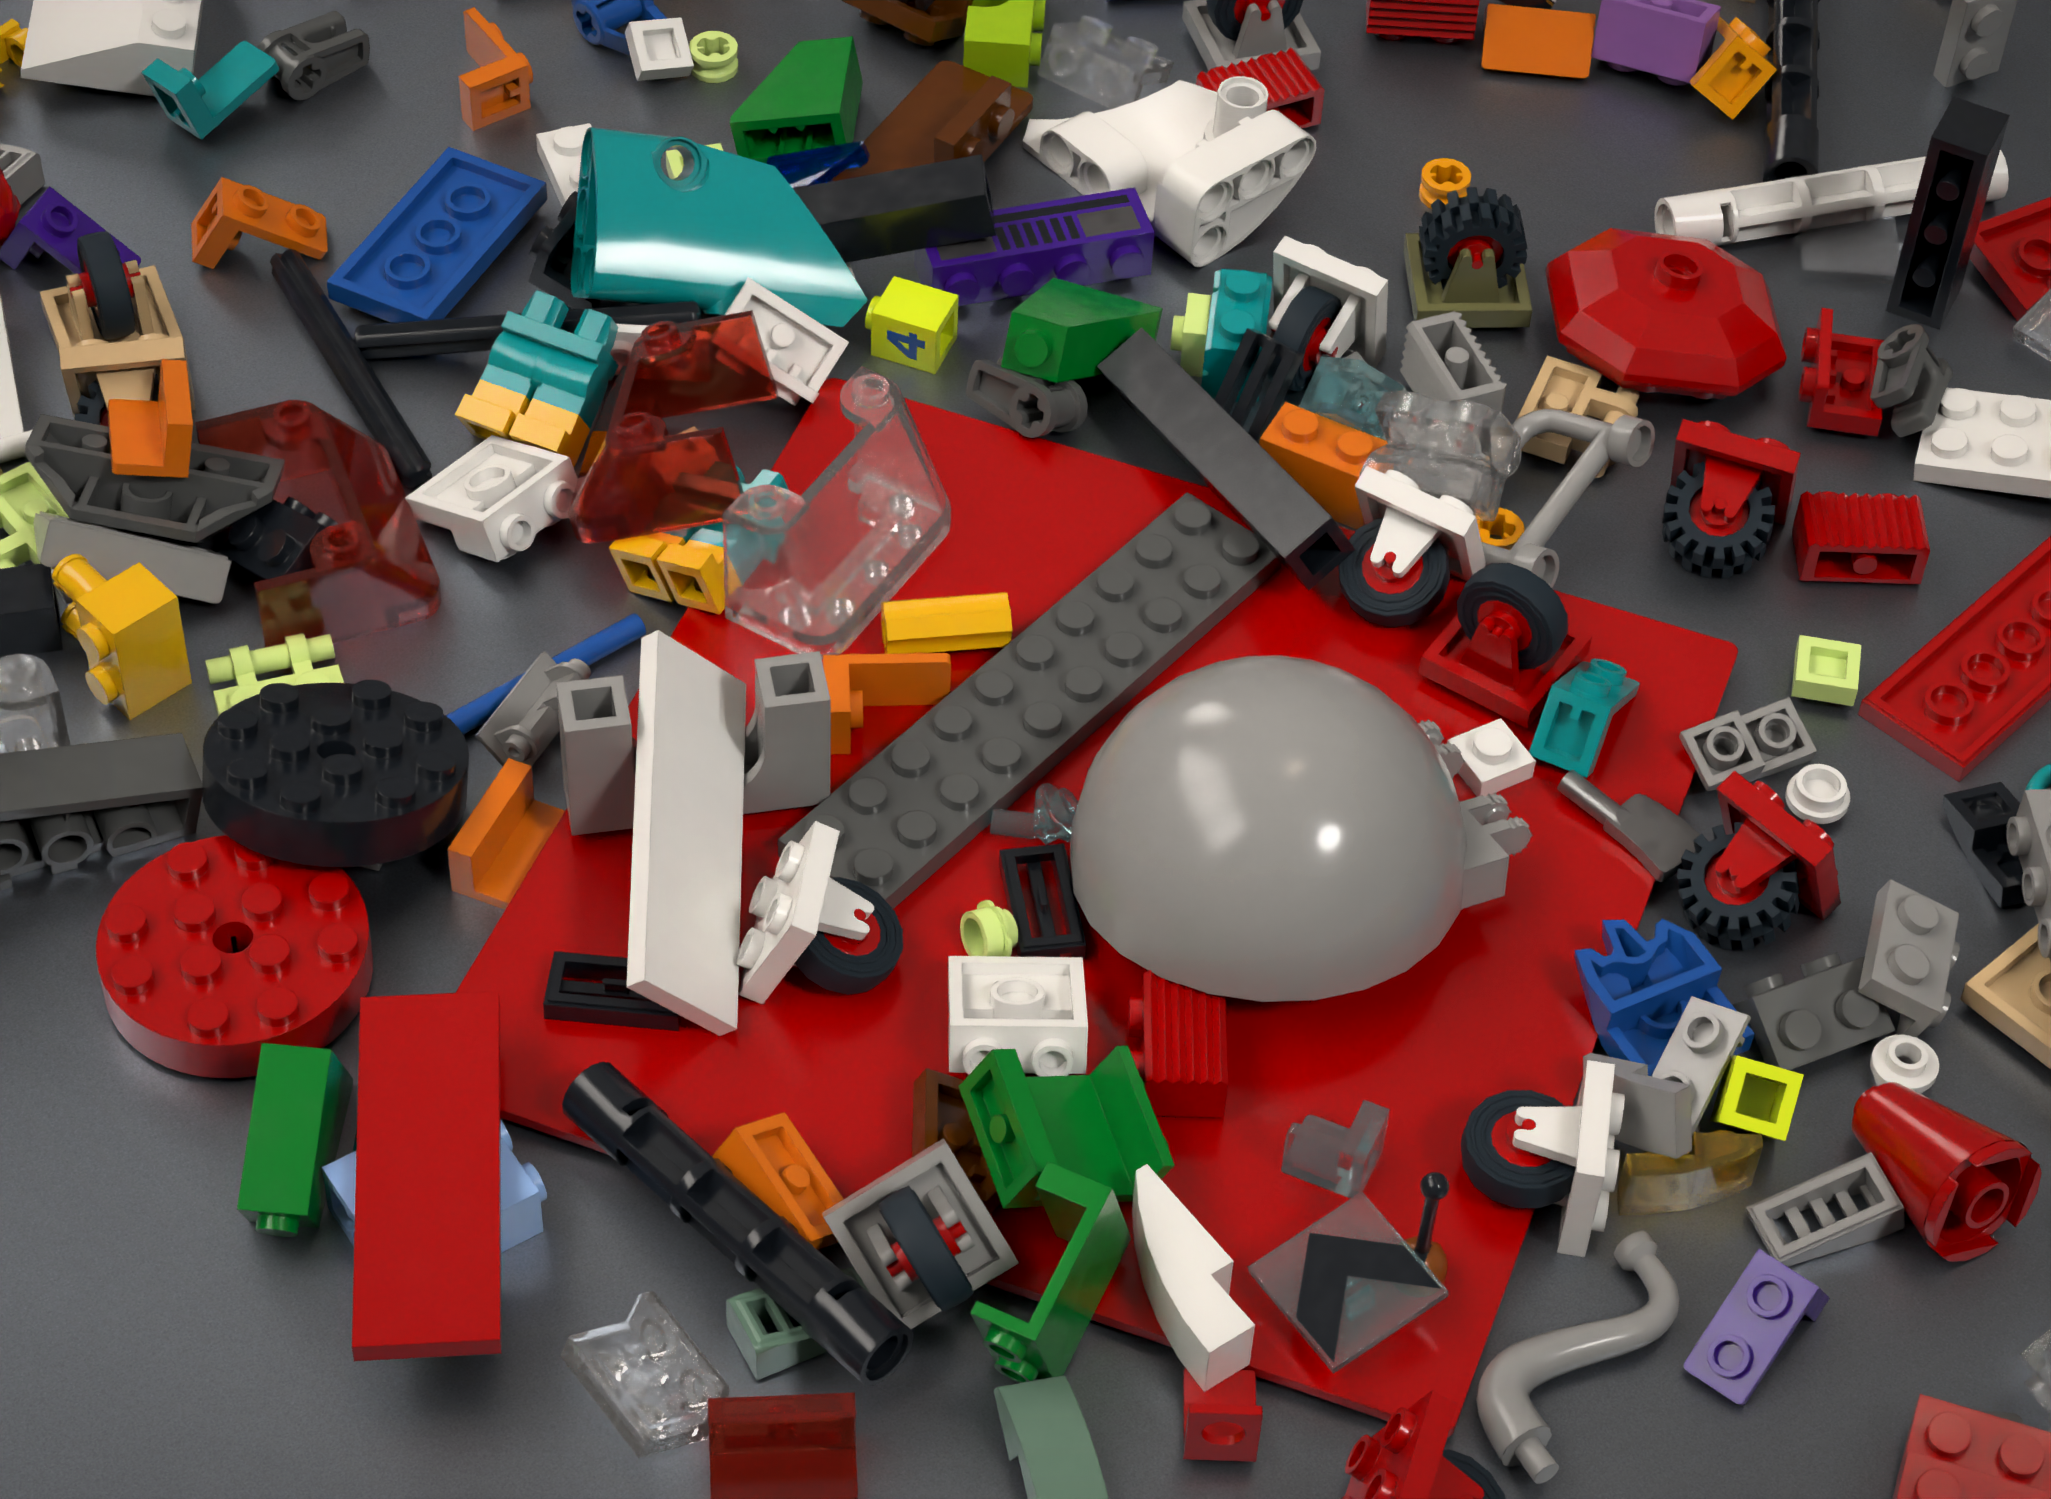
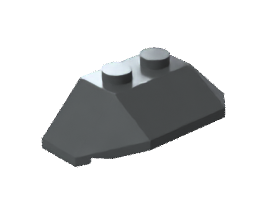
[25,414,285,543]

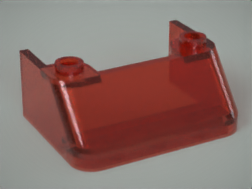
[568,310,778,543]
[195,400,442,648]

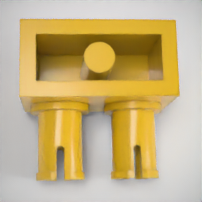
[52,554,192,720]

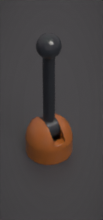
[1391,1172,1449,1299]

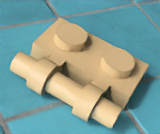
[1516,355,1639,478]

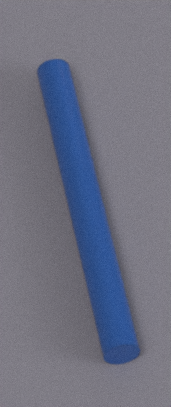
[446,613,646,735]

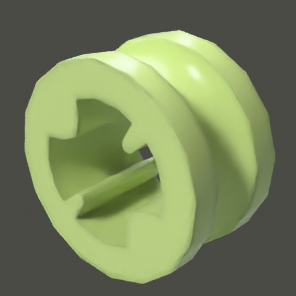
[689,31,738,83]

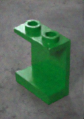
[958,1046,1175,1209]
[970,1161,1131,1383]

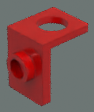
[1183,1368,1263,1462]

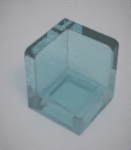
[1281,1100,1390,1201]

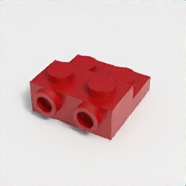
[1892,1394,2051,1499]

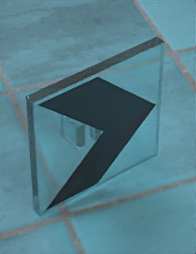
[1248,1192,1449,1374]

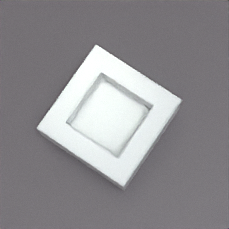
[625,17,694,81]
[1447,718,1536,797]

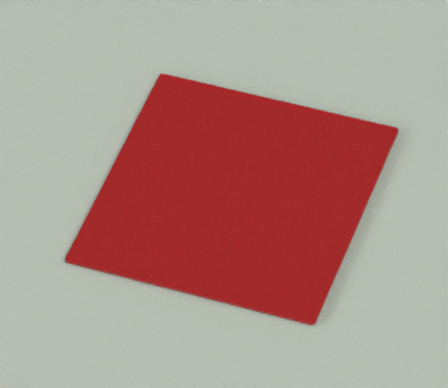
[455,378,1738,1438]

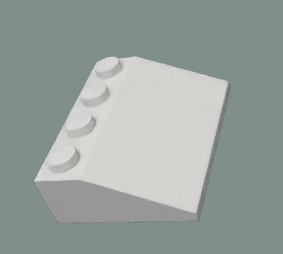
[20,0,204,96]

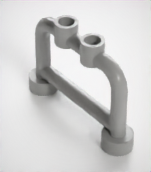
[1439,409,1655,588]

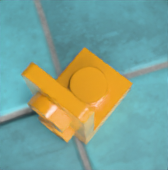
[1689,16,1777,120]

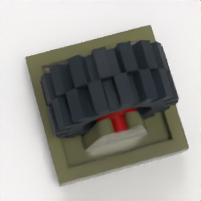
[1403,187,1532,328]

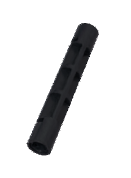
[1763,0,1820,182]
[562,1062,914,1386]

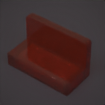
[708,1392,858,1499]

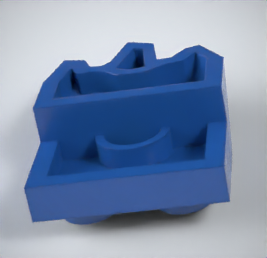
[1574,918,1755,1076]

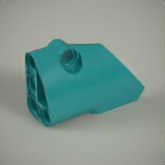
[570,127,868,327]

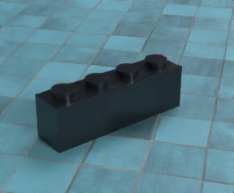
[1886,97,2010,330]

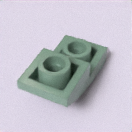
[994,1375,1109,1499]

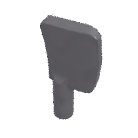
[1557,770,1700,882]

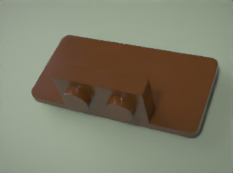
[831,60,1033,182]

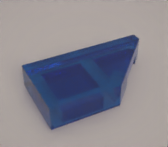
[766,141,870,189]

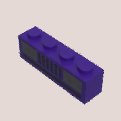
[914,187,1155,306]

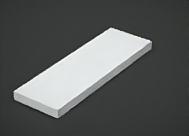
[627,630,747,1036]

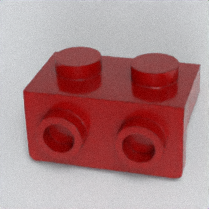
[1798,307,1884,436]

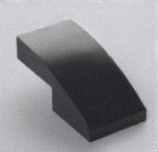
[1943,782,2025,908]

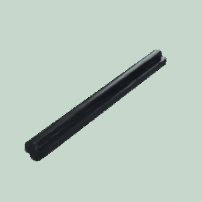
[270,249,432,489]
[354,301,702,360]

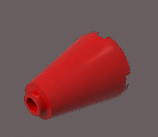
[1851,1082,2042,1262]

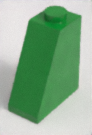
[730,36,863,166]
[1001,278,1163,383]
[237,1043,353,1237]

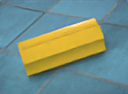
[881,592,1012,654]

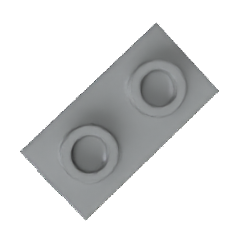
[475,651,591,766]
[1651,996,1751,1136]

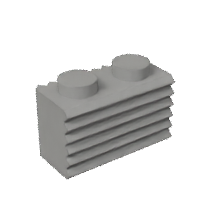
[1400,311,1507,451]

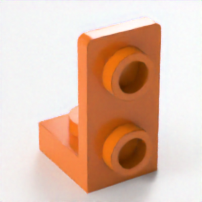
[458,7,533,131]
[191,177,328,269]
[823,652,951,755]

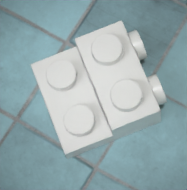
[405,435,585,562]
[948,956,1088,1077]

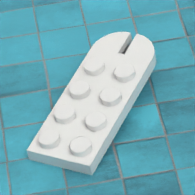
[1913,387,2051,498]

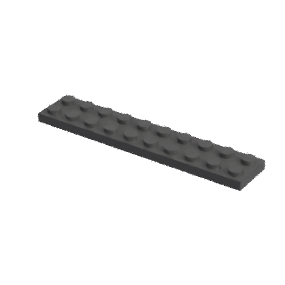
[778,492,1281,909]

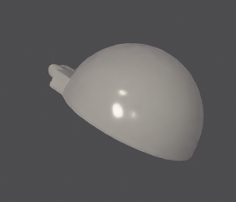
[1070,655,1533,1002]

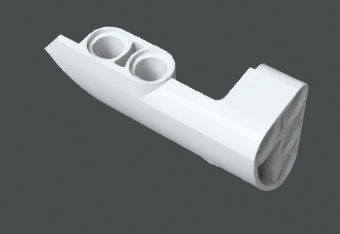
[1022,76,1316,267]

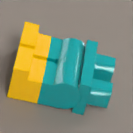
[455,290,619,467]
[608,458,792,615]

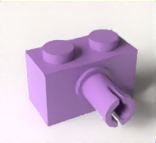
[1591,0,1721,85]

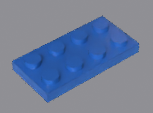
[327,147,547,323]

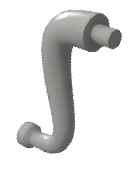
[1476,1230,1680,1484]

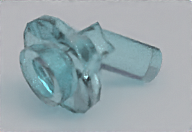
[990,783,1078,845]

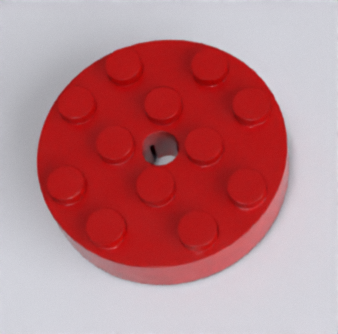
[96,835,373,1078]

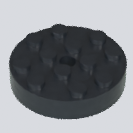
[202,680,469,867]

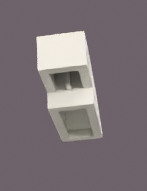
[1131,1164,1255,1392]

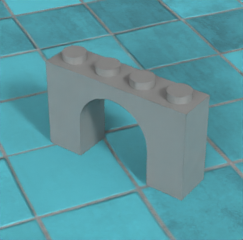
[556,651,831,836]

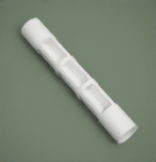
[1654,150,2009,246]

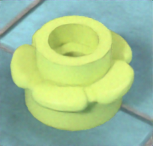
[960,900,1018,956]

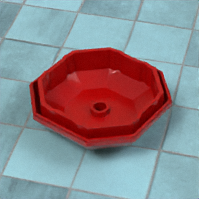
[1545,228,1787,399]

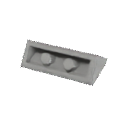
[33,511,231,604]

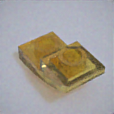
[1616,1130,1763,1216]

